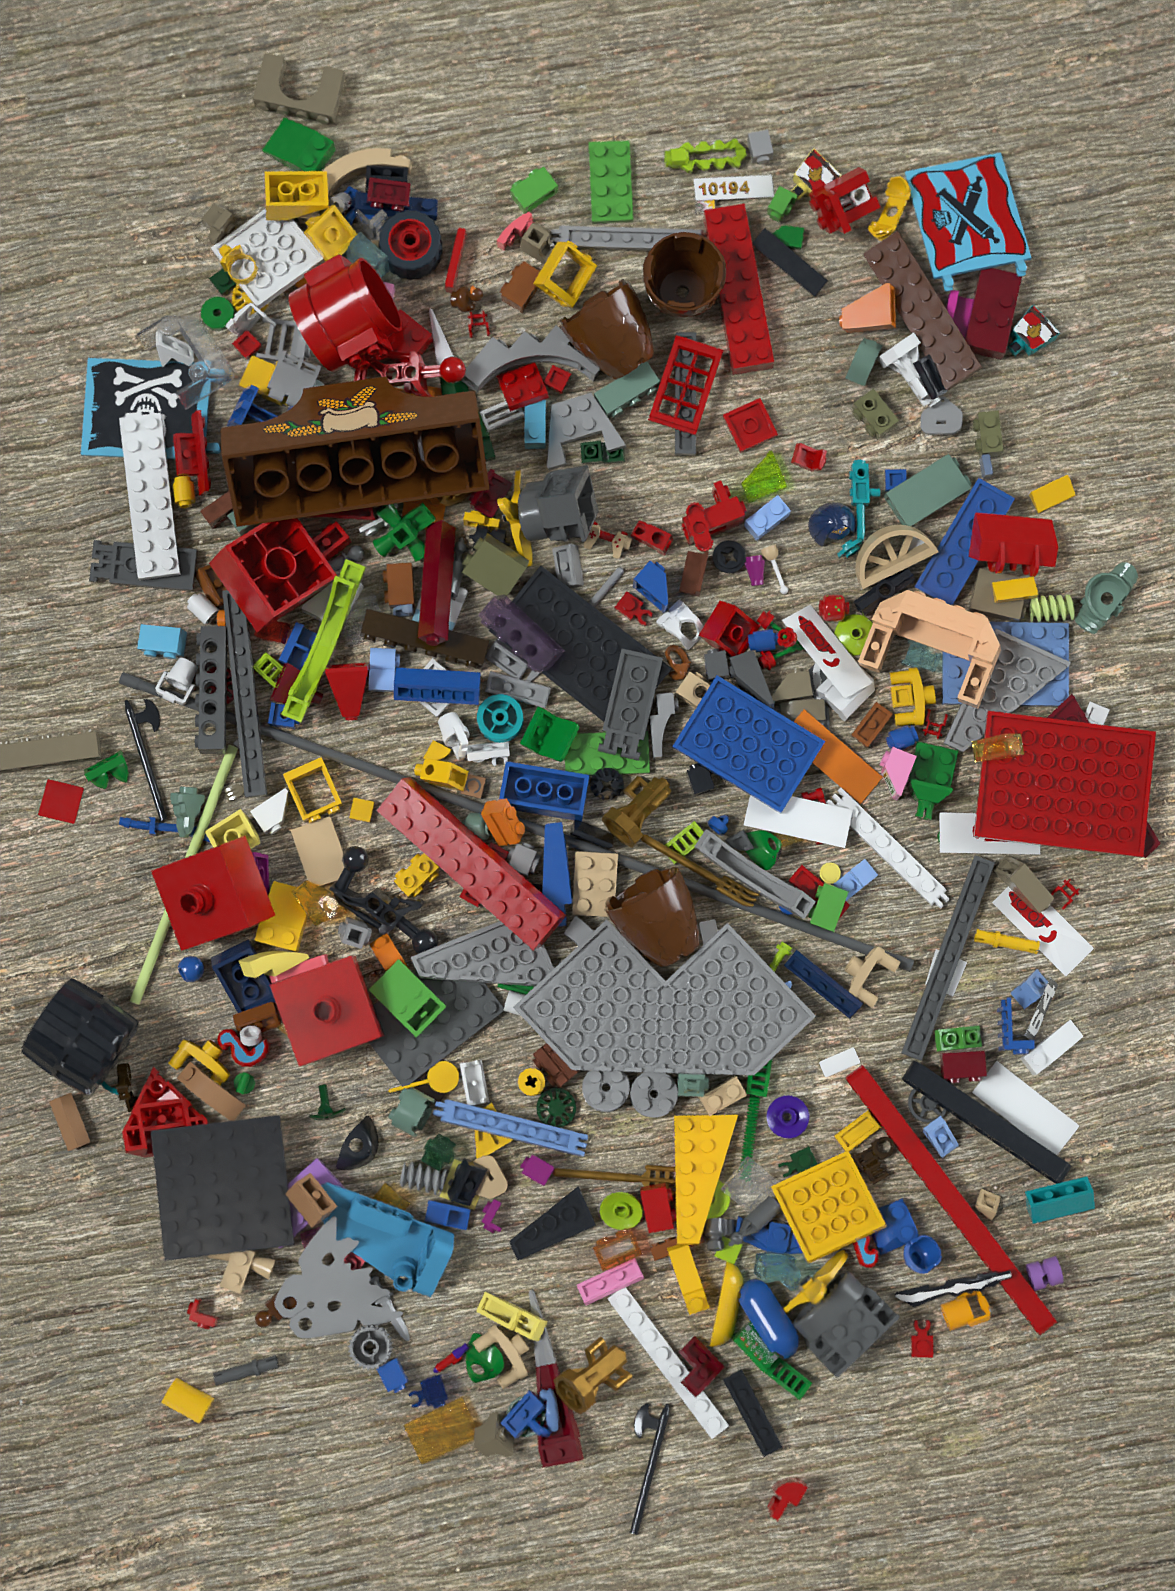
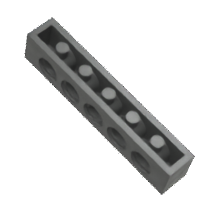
[195,626,228,754]

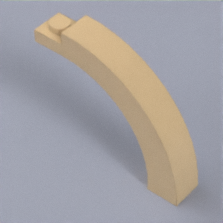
[298,148,411,225]

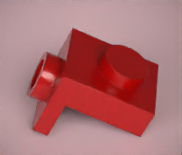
[791,443,827,472]
[187,1298,219,1330]

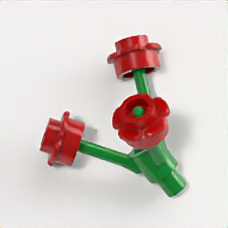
[757,610,805,671]

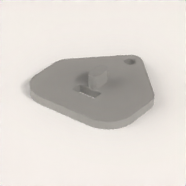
[920,396,963,435]

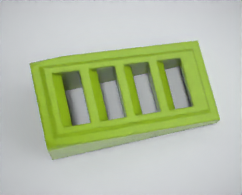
[253,652,283,688]
[665,821,704,865]

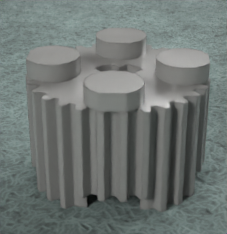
[348,1324,393,1370]

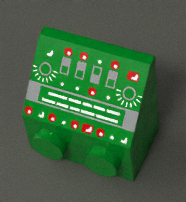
[731,1321,780,1373]

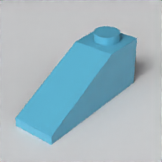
[524,399,546,449]

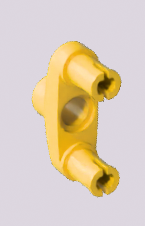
[890,667,936,726]
[168,1039,230,1085]

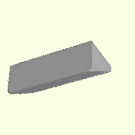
[552,544,584,588]
[485,639,531,679]

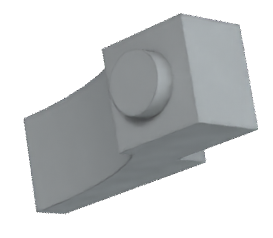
[650,693,679,760]

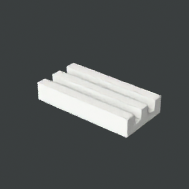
[479,401,525,432]

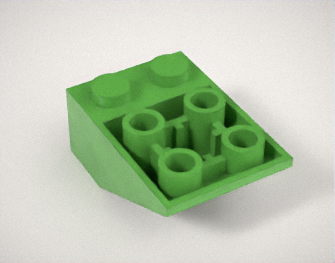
[368,959,447,1037]

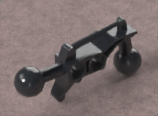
[329,846,438,954]

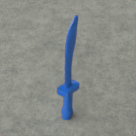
[119,817,210,842]

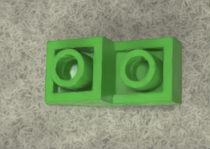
[934,1026,982,1051]

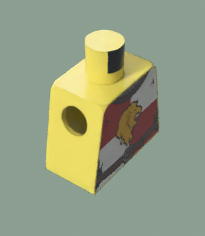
[791,148,841,200]

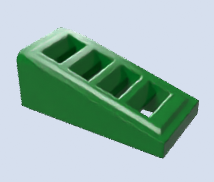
[745,1059,772,1097]
[764,1356,812,1400]

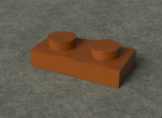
[851,702,893,748]

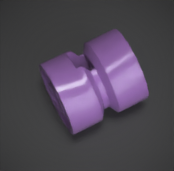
[1026,1256,1064,1291]

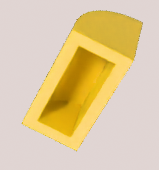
[161,1378,214,1423]

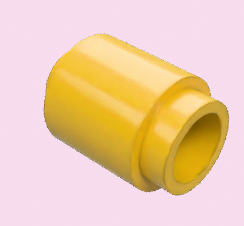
[173,476,196,508]

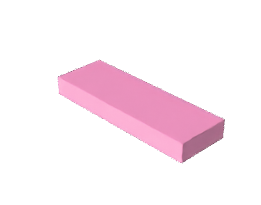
[577,1258,644,1305]

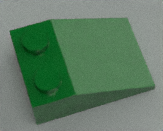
[262,117,336,171]

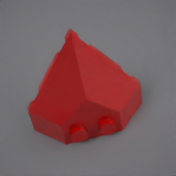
[122,1066,208,1158]

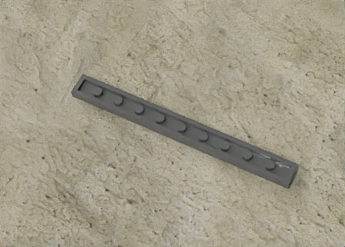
[222,590,267,798]
[901,855,995,1061]

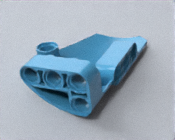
[321,1182,454,1297]

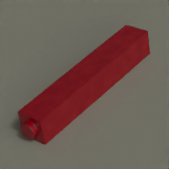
[418,520,456,646]

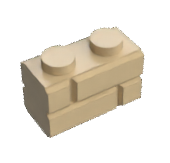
[698,1075,747,1116]

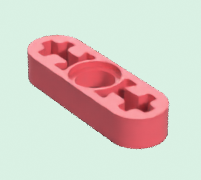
[269,954,329,984]

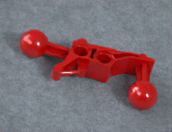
[354,352,466,397]

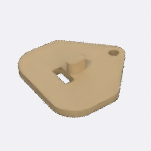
[473,1155,508,1199]

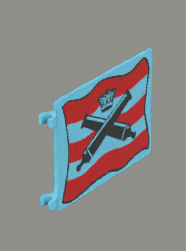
[905,152,1031,291]

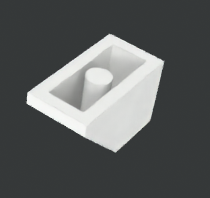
[250,788,290,835]

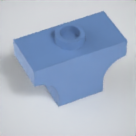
[1010,969,1048,1009]

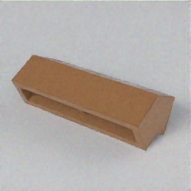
[49,1093,90,1151]

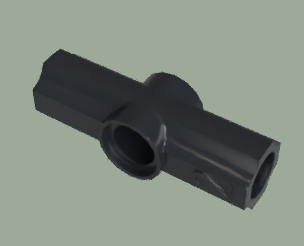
[853,568,915,616]

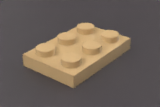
[572,851,618,917]

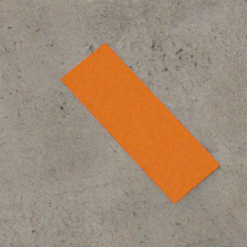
[794,709,883,804]

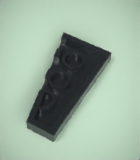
[509,1186,596,1261]

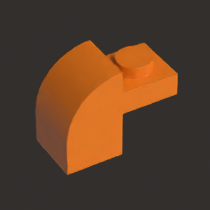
[369,933,411,971]

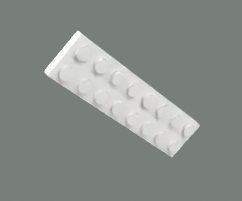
[119,413,181,580]

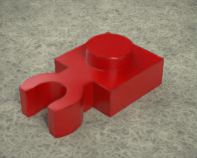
[614,591,653,627]
[911,1320,933,1358]

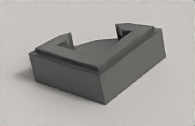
[725,829,754,851]

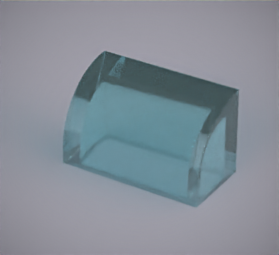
[346,232,389,277]

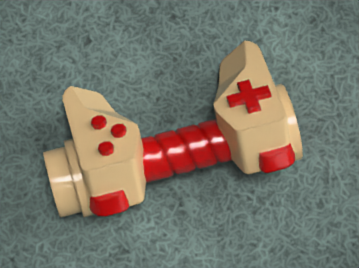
[584,522,632,559]

